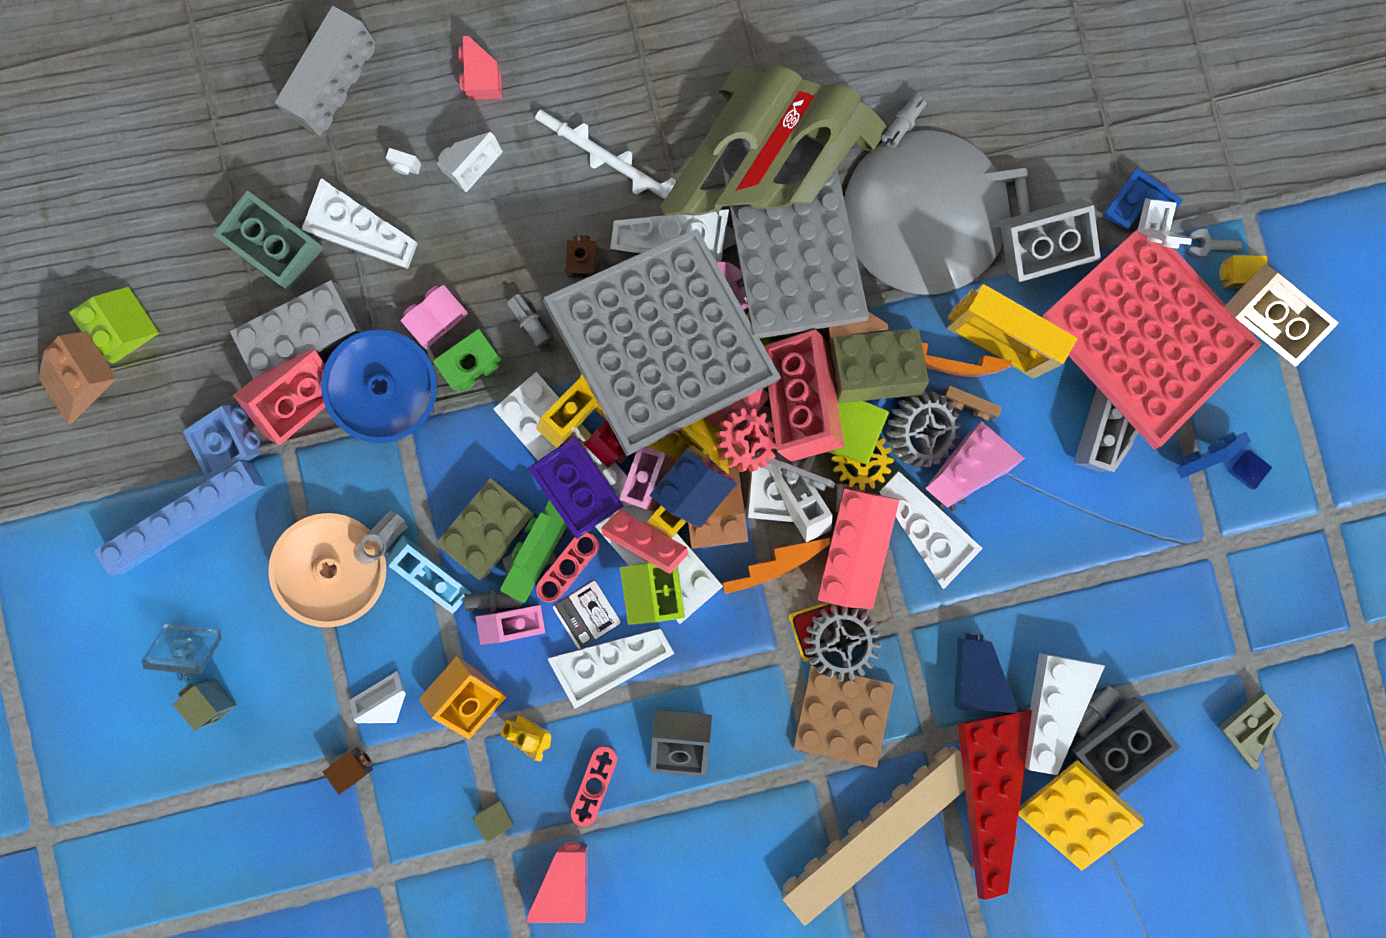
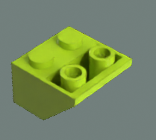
[620,563,686,625]

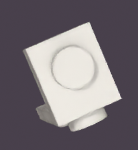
[1138,198,1192,248]

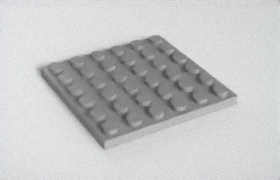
[543,229,781,456]

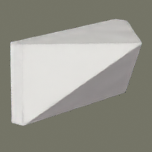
[349,671,406,723]

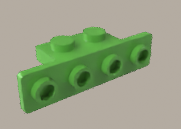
[500,500,567,603]

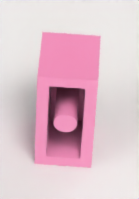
[619,447,675,512]

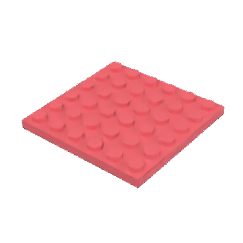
[1041,228,1262,450]

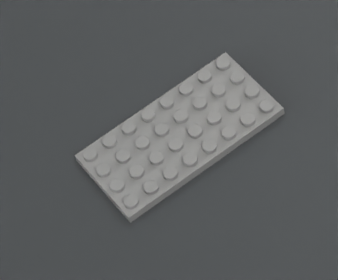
[720,135,869,338]

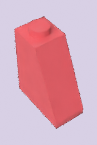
[527,841,588,923]

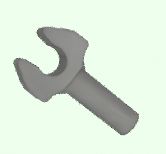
[1186,229,1242,259]

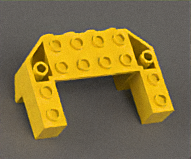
[536,374,729,538]

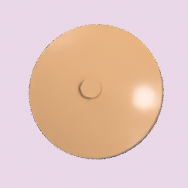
[268,513,386,627]

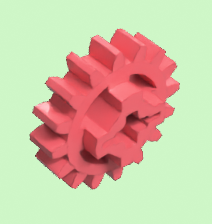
[715,408,776,472]

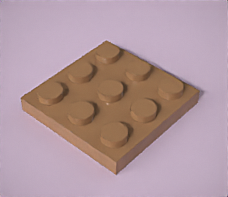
[793,665,894,768]

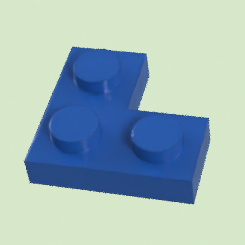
[1102,168,1183,231]
[1176,432,1251,479]

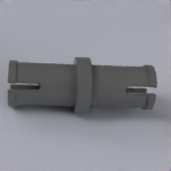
[464,590,523,612]

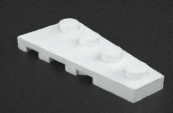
[302,178,418,269]
[879,471,983,589]
[548,628,674,709]

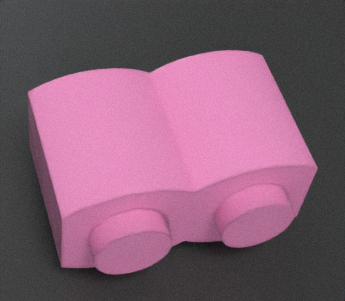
[401,285,468,349]

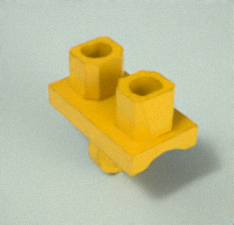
[501,715,552,761]

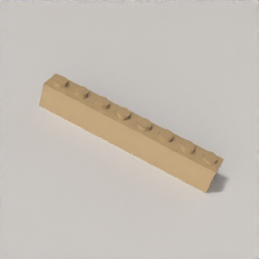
[781,746,965,926]

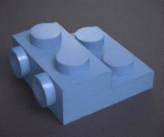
[183,404,261,481]

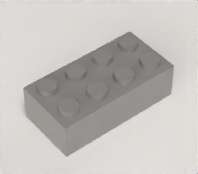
[275,6,375,136]
[230,280,363,379]

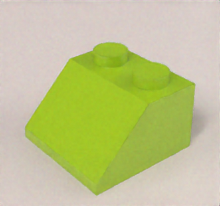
[69,287,160,363]

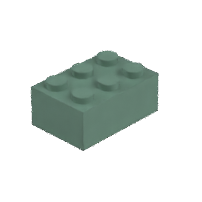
[213,190,324,291]

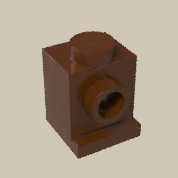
[565,235,597,278]

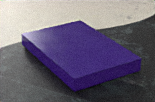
[528,435,624,539]

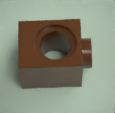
[323,747,374,795]

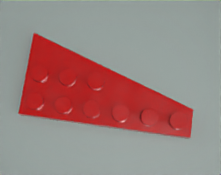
[957,709,1032,900]

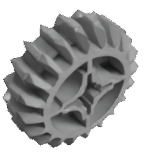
[885,391,961,467]
[804,605,881,681]

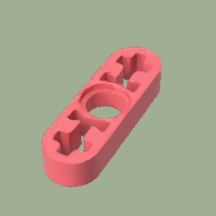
[571,745,618,827]

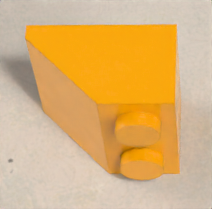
[419,656,506,739]

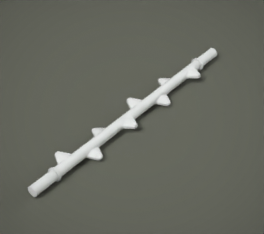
[535,109,736,250]

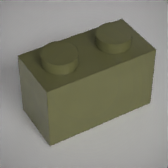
[172,679,237,731]

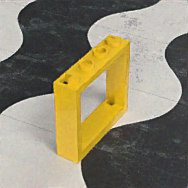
[947,284,1078,379]

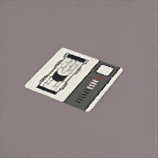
[553,581,621,649]

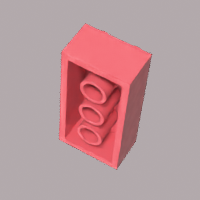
[764,329,845,462]

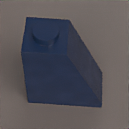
[954,633,1017,713]

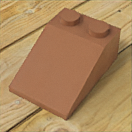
[39,331,117,424]
[688,459,748,549]

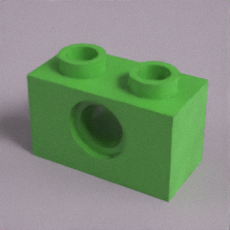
[433,329,502,392]

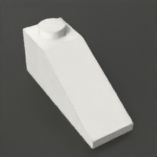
[769,466,833,543]

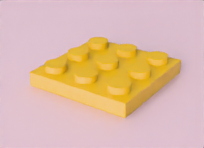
[1018,760,1144,871]

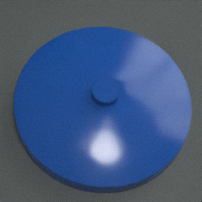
[321,330,437,443]

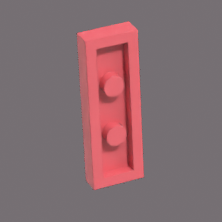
[601,510,688,574]

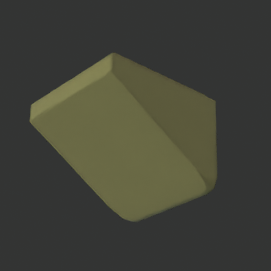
[473,800,514,842]

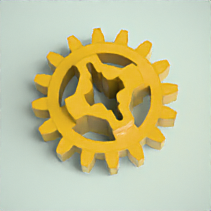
[831,438,894,491]

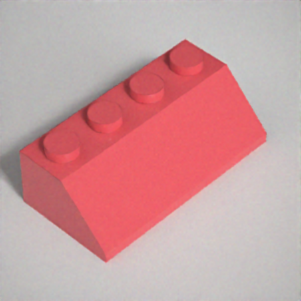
[818,487,899,609]

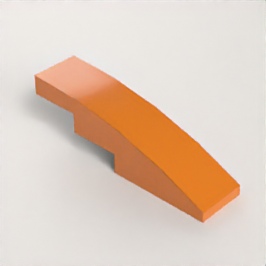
[722,538,831,594]

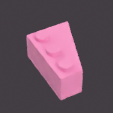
[926,421,1025,508]

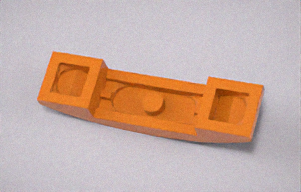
[922,343,1012,377]

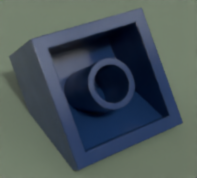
[649,445,738,528]

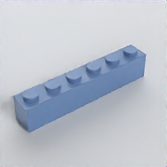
[94,461,265,575]

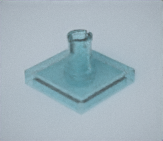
[142,624,222,681]

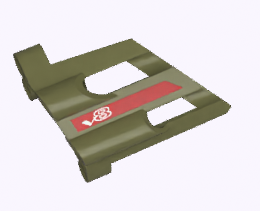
[660,66,887,216]

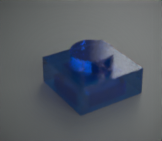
[1229,450,1272,490]

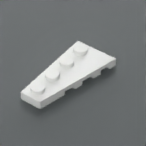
[610,209,729,262]
[746,406,793,522]

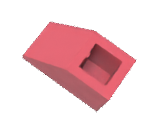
[459,36,502,100]

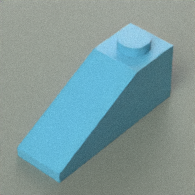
[383,534,471,614]

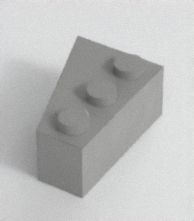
[1074,387,1139,472]

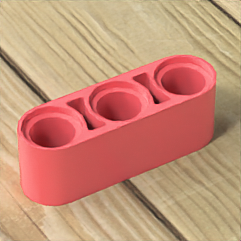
[536,533,600,602]

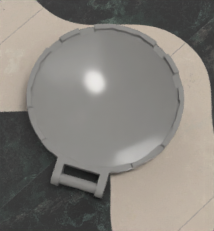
[844,130,1031,295]

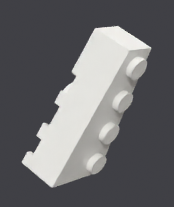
[1025,653,1105,775]

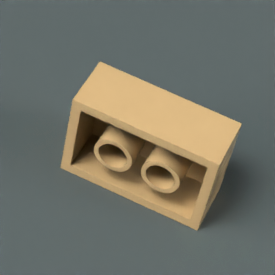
[1223,264,1338,366]

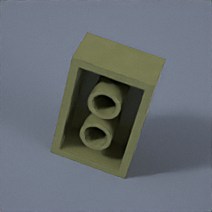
[830,328,929,403]
[436,478,538,580]

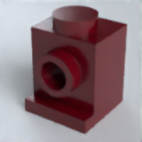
[584,421,629,468]

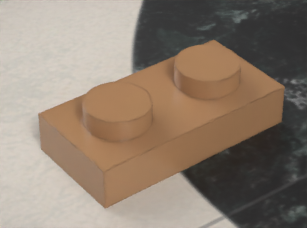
[942,386,1002,422]

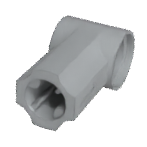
[353,511,408,565]

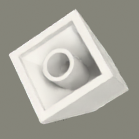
[436,132,503,192]

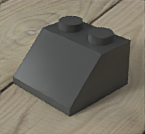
[650,710,712,777]

